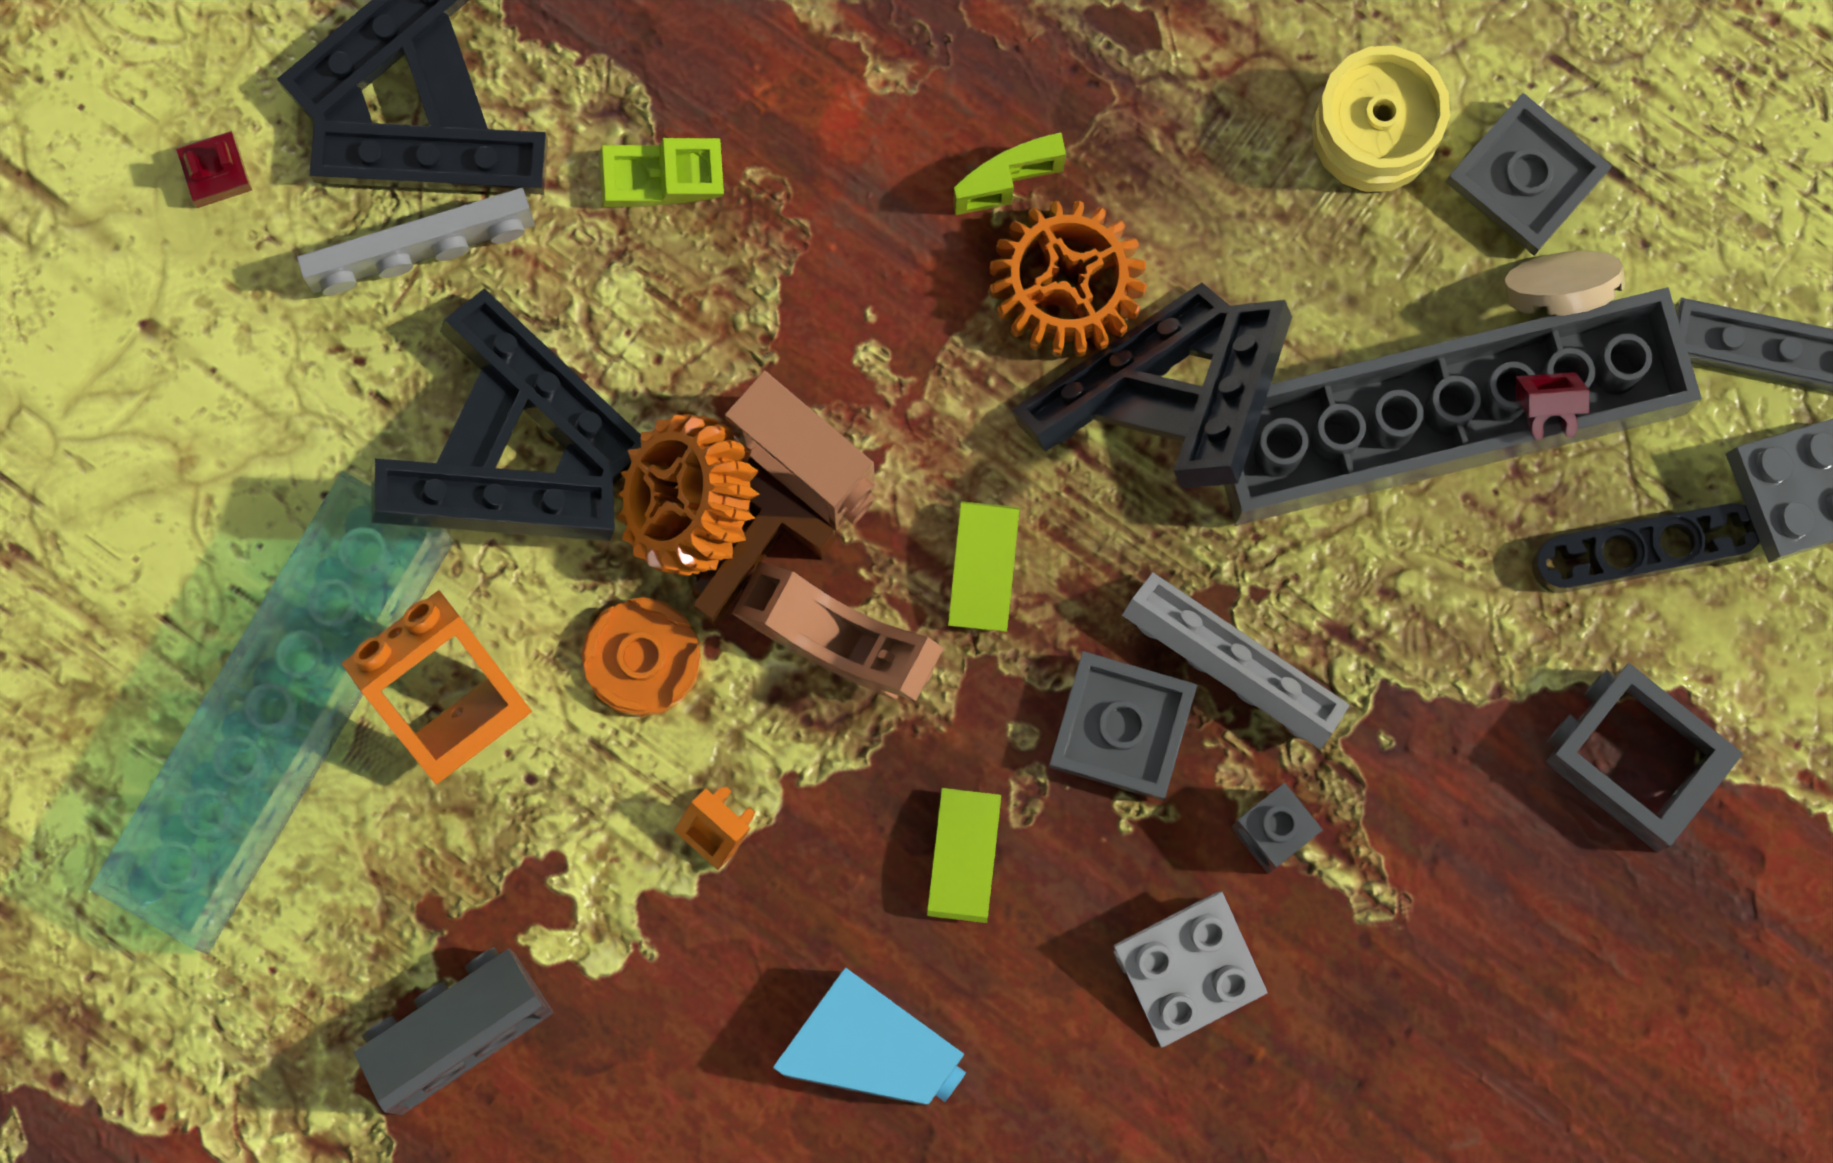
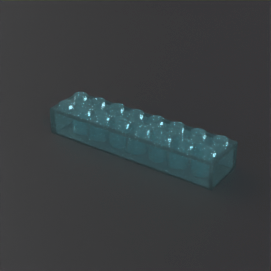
[89,471,454,954]

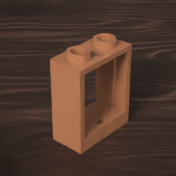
[725,370,876,531]

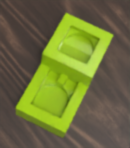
[953,132,1066,215]
[599,138,724,207]
[948,501,1020,632]
[927,788,1001,923]

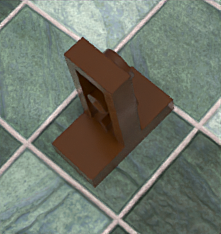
[692,476,835,628]

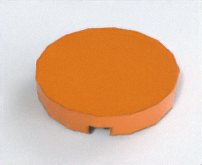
[582,597,701,717]

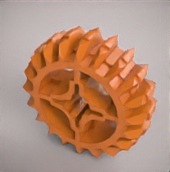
[989,200,1147,357]
[615,414,760,576]

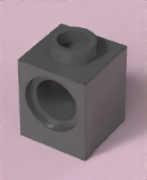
[1231,783,1323,874]

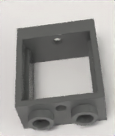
[1545,663,1743,852]

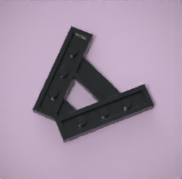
[277,0,548,195]
[1011,282,1292,488]
[371,288,641,541]

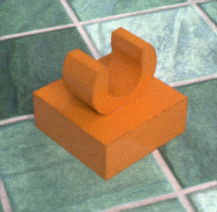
[674,787,755,870]

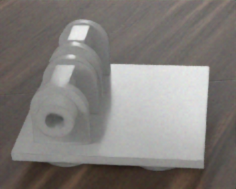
[1113,890,1268,1048]

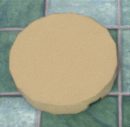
[1504,251,1625,316]

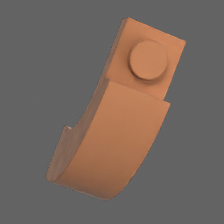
[732,562,944,701]

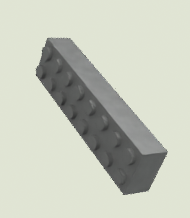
[1224,287,1702,526]

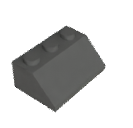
[354,947,554,1115]

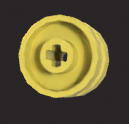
[1312,46,1450,192]

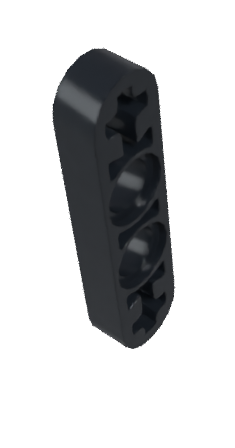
[1532,503,1760,593]

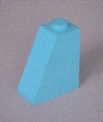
[773,967,966,1106]

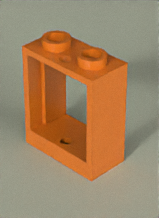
[341,590,532,785]

